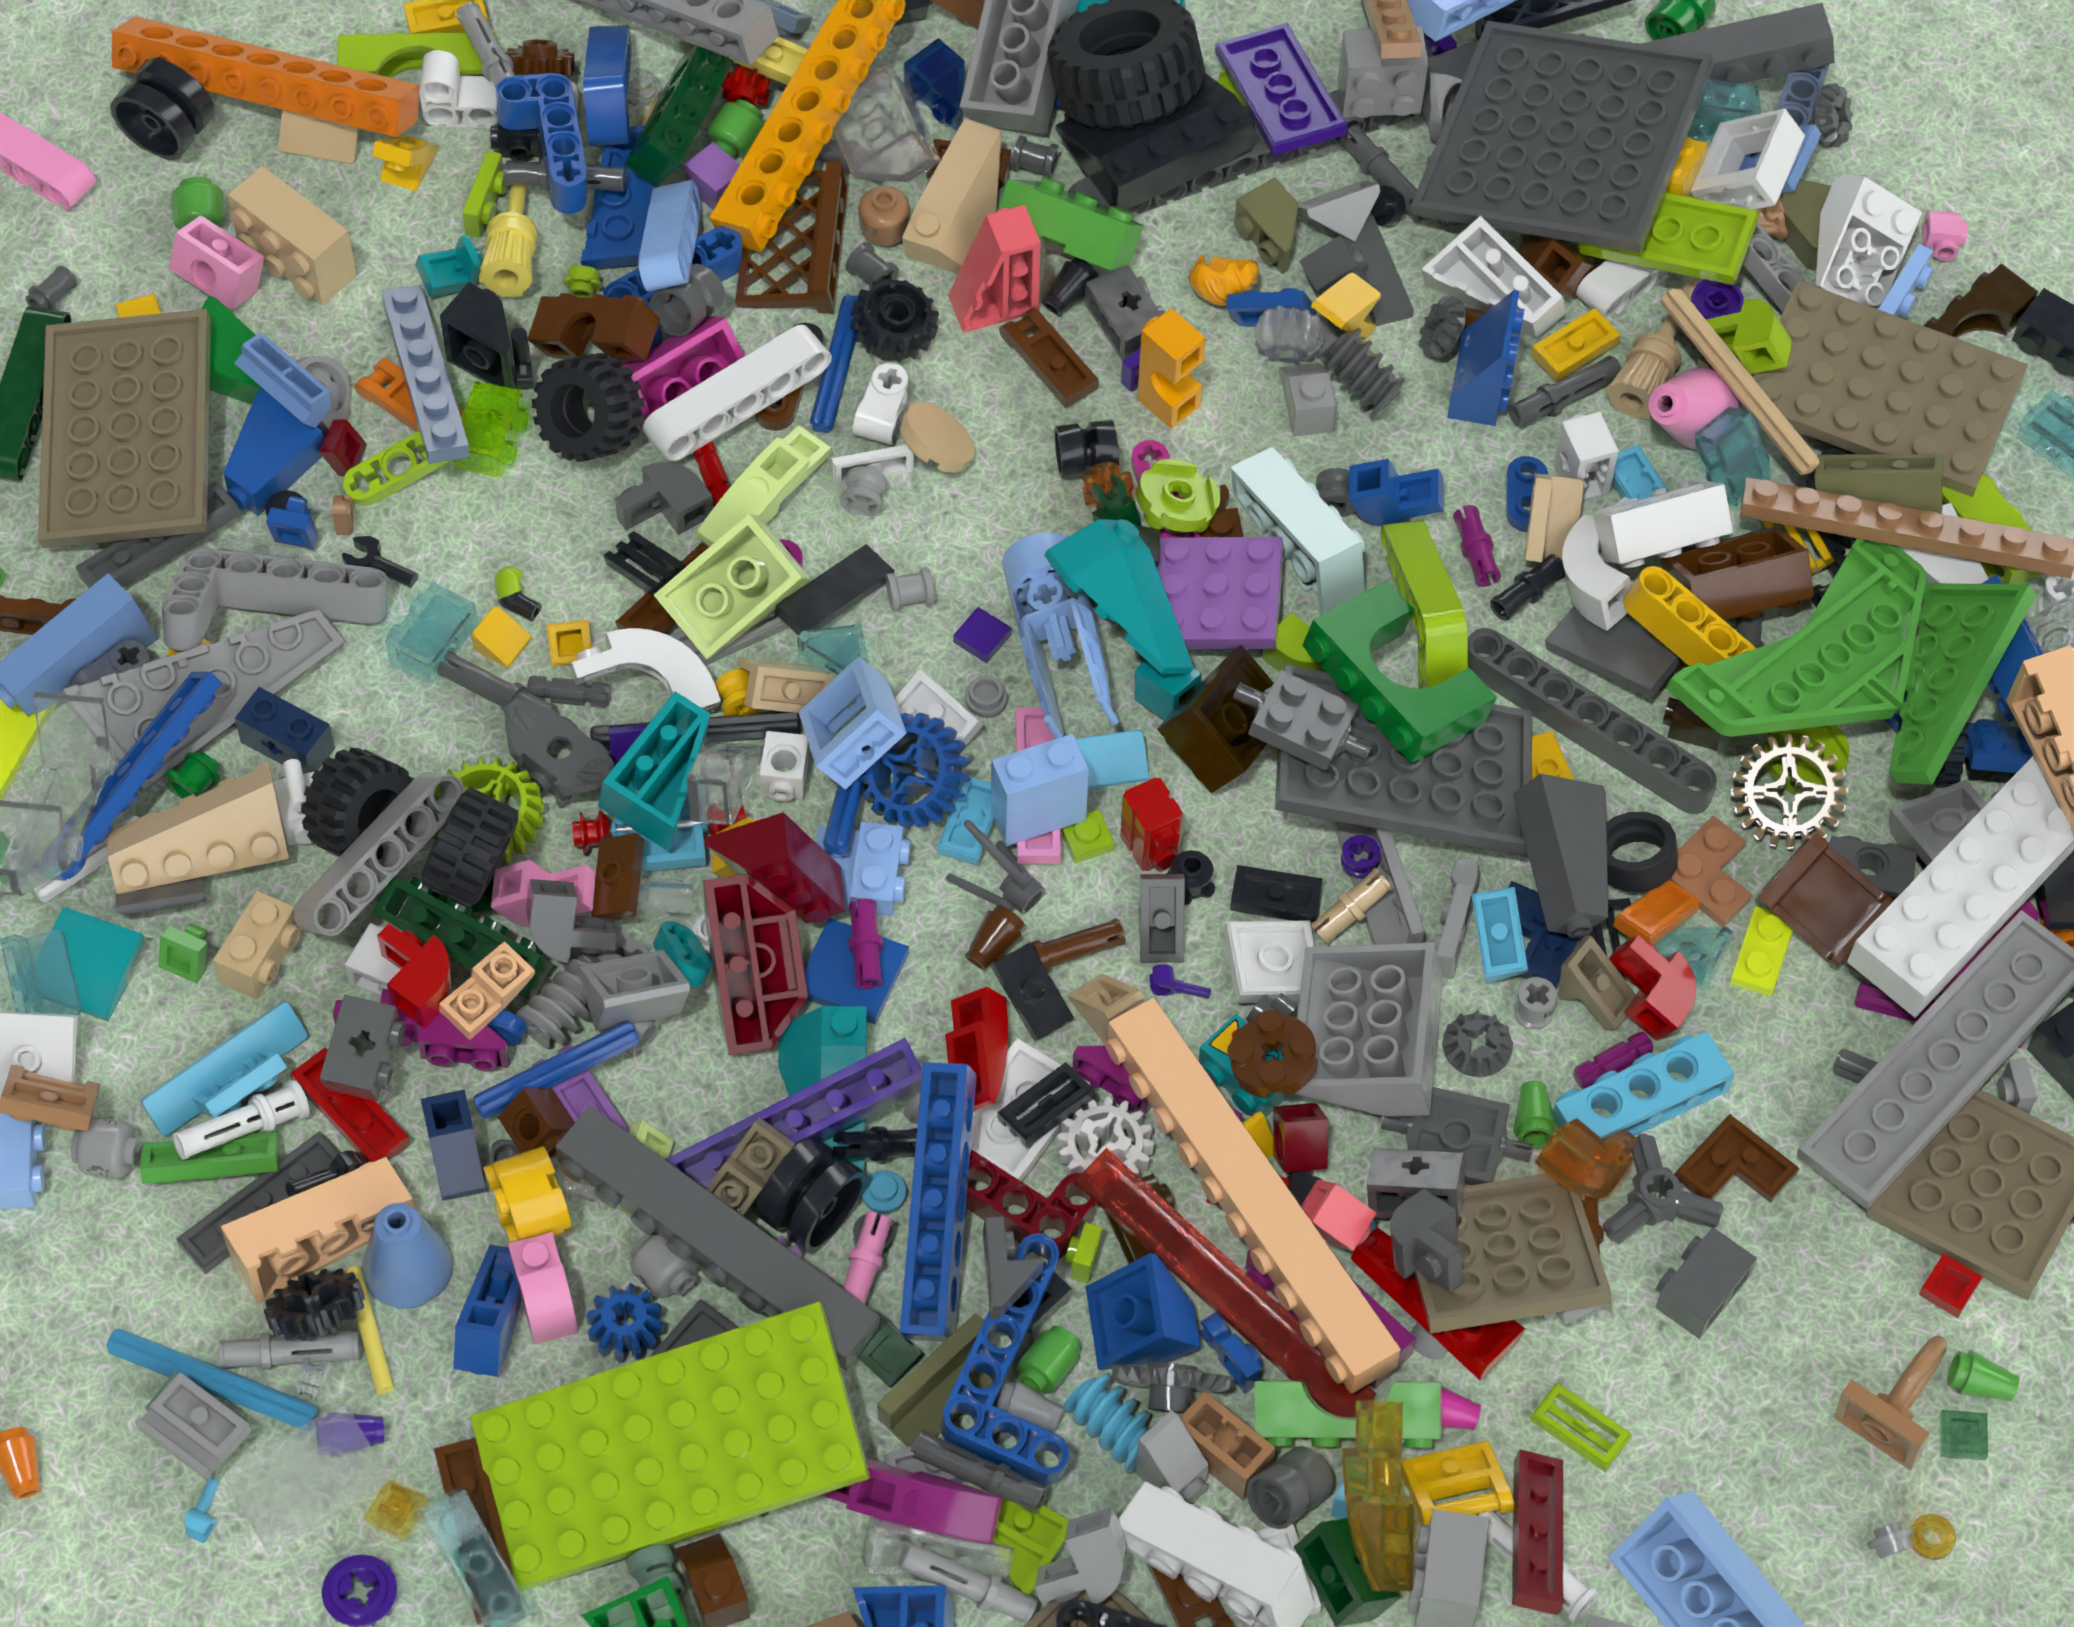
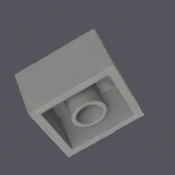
[1338,26,1428,118]
[1407,1509,1489,1627]

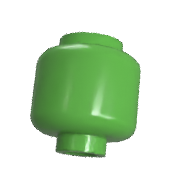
[708,99,765,159]
[171,177,226,230]

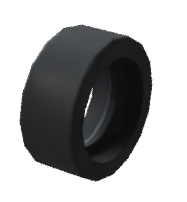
[1606,812,1678,892]

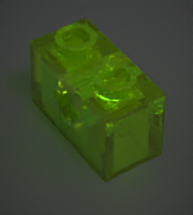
[453,381,529,478]

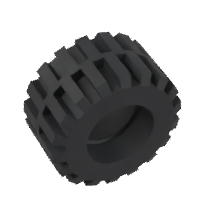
[532,353,645,462]
[301,748,414,861]
[422,787,518,908]

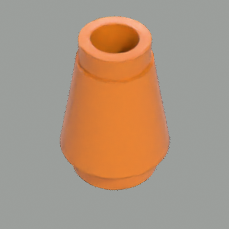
[0,1427,41,1500]

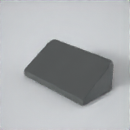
[116,877,207,915]

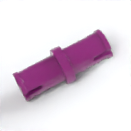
[1453,505,1501,587]
[848,898,883,990]

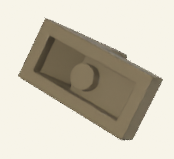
[1558,935,1636,1030]

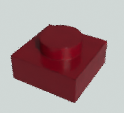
[319,419,367,477]

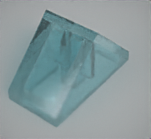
[797,624,868,679]
[1654,927,1733,993]

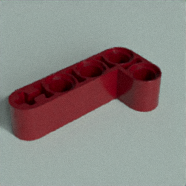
[966,1149,1098,1259]

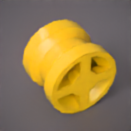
[715,668,761,716]

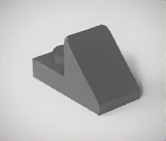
[1139,874,1185,962]
[982,1217,1044,1320]

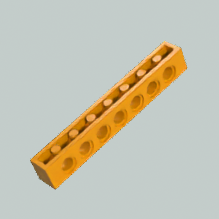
[709,0,906,252]

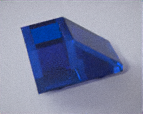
[903,38,965,132]

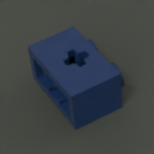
[234,687,335,774]

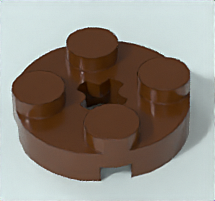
[1227,1009,1318,1098]

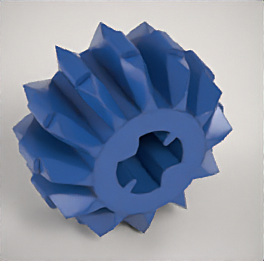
[586,1282,664,1363]

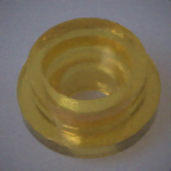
[1910,1514,1956,1560]

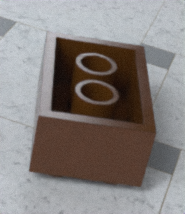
[1661,526,1814,620]

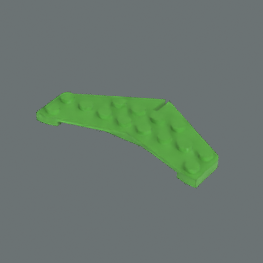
[1666,538,1927,737]

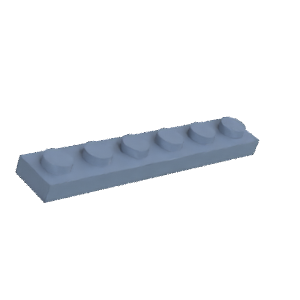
[381,285,470,464]

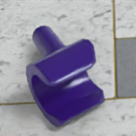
[1149,964,1211,999]

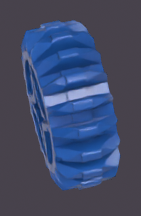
[859,713,972,828]

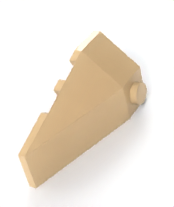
[902,118,1002,274]

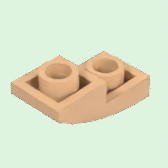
[439,941,535,1040]

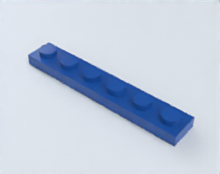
[36,671,222,881]

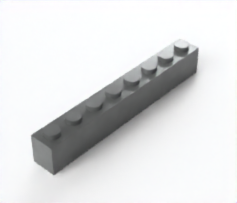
[556,1105,880,1371]

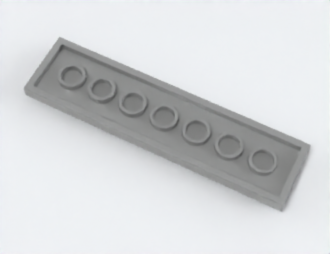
[1797,910,2074,1210]

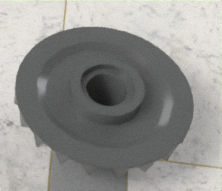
[1112,1362,1232,1413]

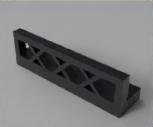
[1475,0,1633,40]

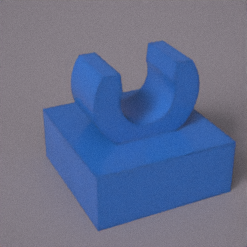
[266,496,319,550]

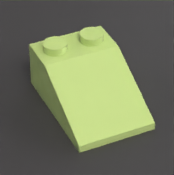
[654,513,811,660]

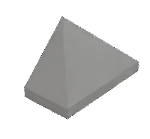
[1298,180,1380,242]

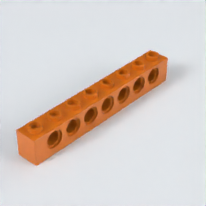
[112,16,419,137]

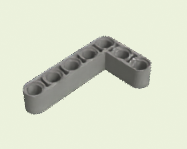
[162,548,387,651]

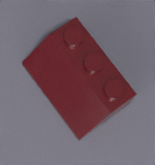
[705,812,845,924]

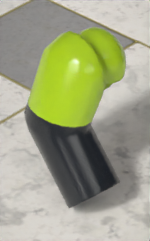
[494,566,542,622]

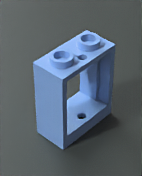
[799,656,906,790]

